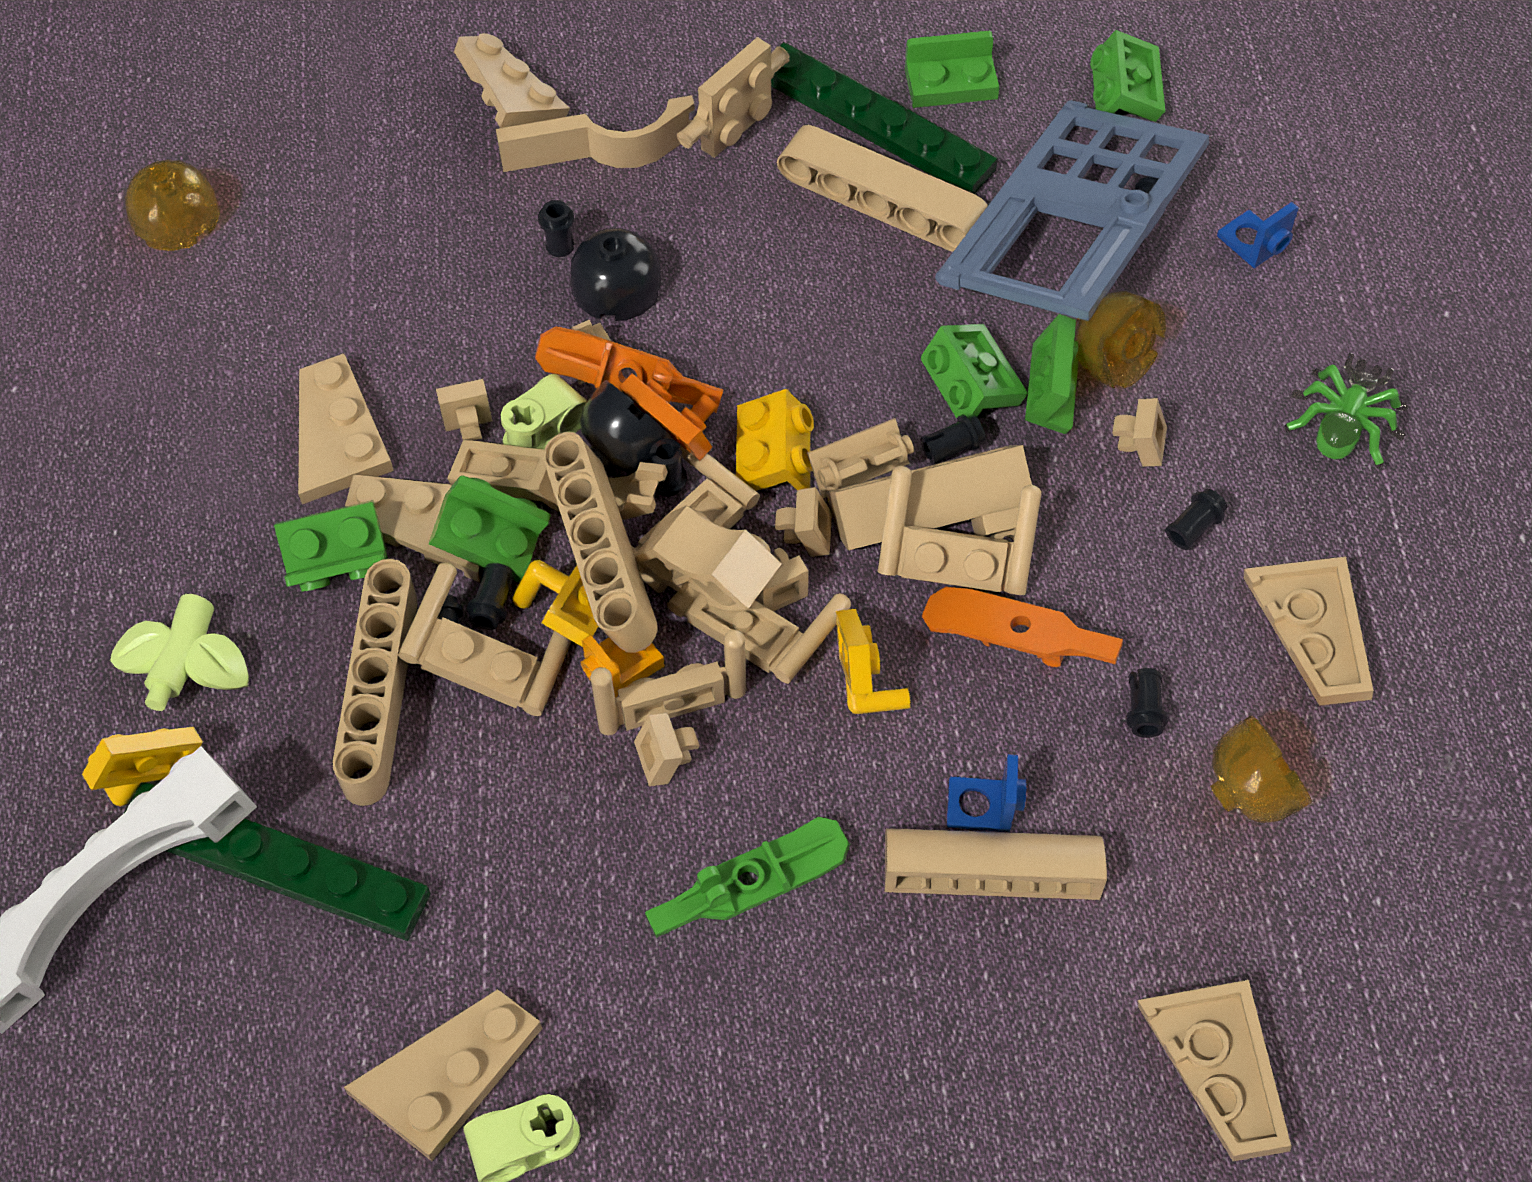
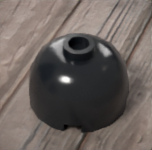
[570,228,661,321]
[580,380,674,473]

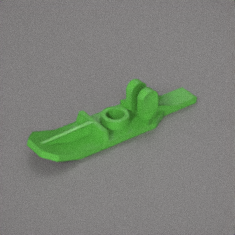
[645,817,850,938]

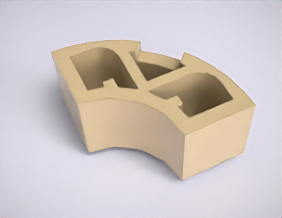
[634,505,782,611]

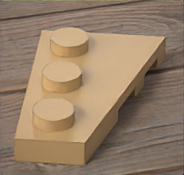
[454,33,570,128]
[298,354,394,504]
[345,474,483,582]
[1244,557,1374,706]
[1138,980,1291,1161]
[344,989,542,1161]

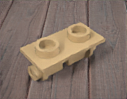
[807,418,914,498]

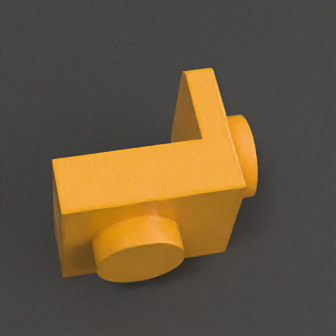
[581,635,664,698]

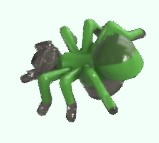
[1284,353,1408,469]

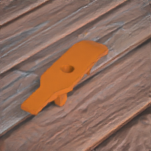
[535,326,724,413]
[922,587,1123,667]

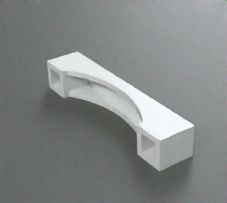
[0,746,257,1034]

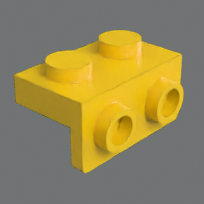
[736,389,814,491]

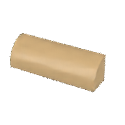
[826,445,1032,550]
[885,828,1107,900]

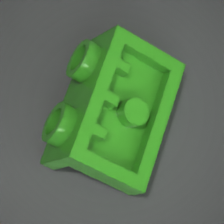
[1090,30,1165,122]
[905,31,999,108]
[1025,314,1079,434]
[921,324,1028,418]
[428,475,551,583]
[274,500,388,591]

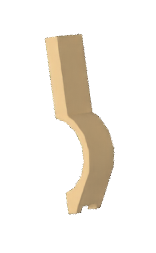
[496,95,695,172]
[447,439,668,520]

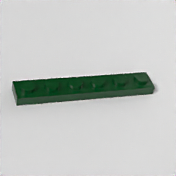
[771,42,998,194]
[124,782,431,941]

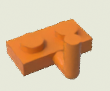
[619,373,718,461]

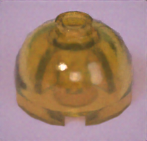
[124,159,220,251]
[1074,291,1166,388]
[1210,716,1313,823]

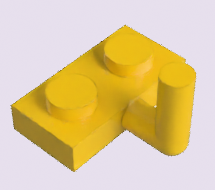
[512,560,599,647]
[836,609,910,714]
[82,727,203,806]

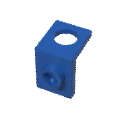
[1217,202,1299,268]
[947,754,1026,833]

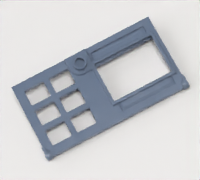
[935,100,1209,321]

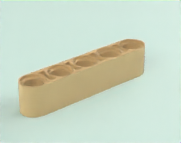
[777,125,988,252]
[543,432,658,653]
[333,559,418,806]

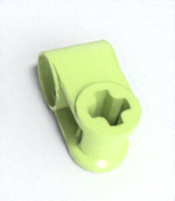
[501,374,587,450]
[463,1094,581,1182]

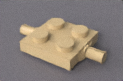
[677,37,790,158]

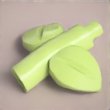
[110,594,249,711]

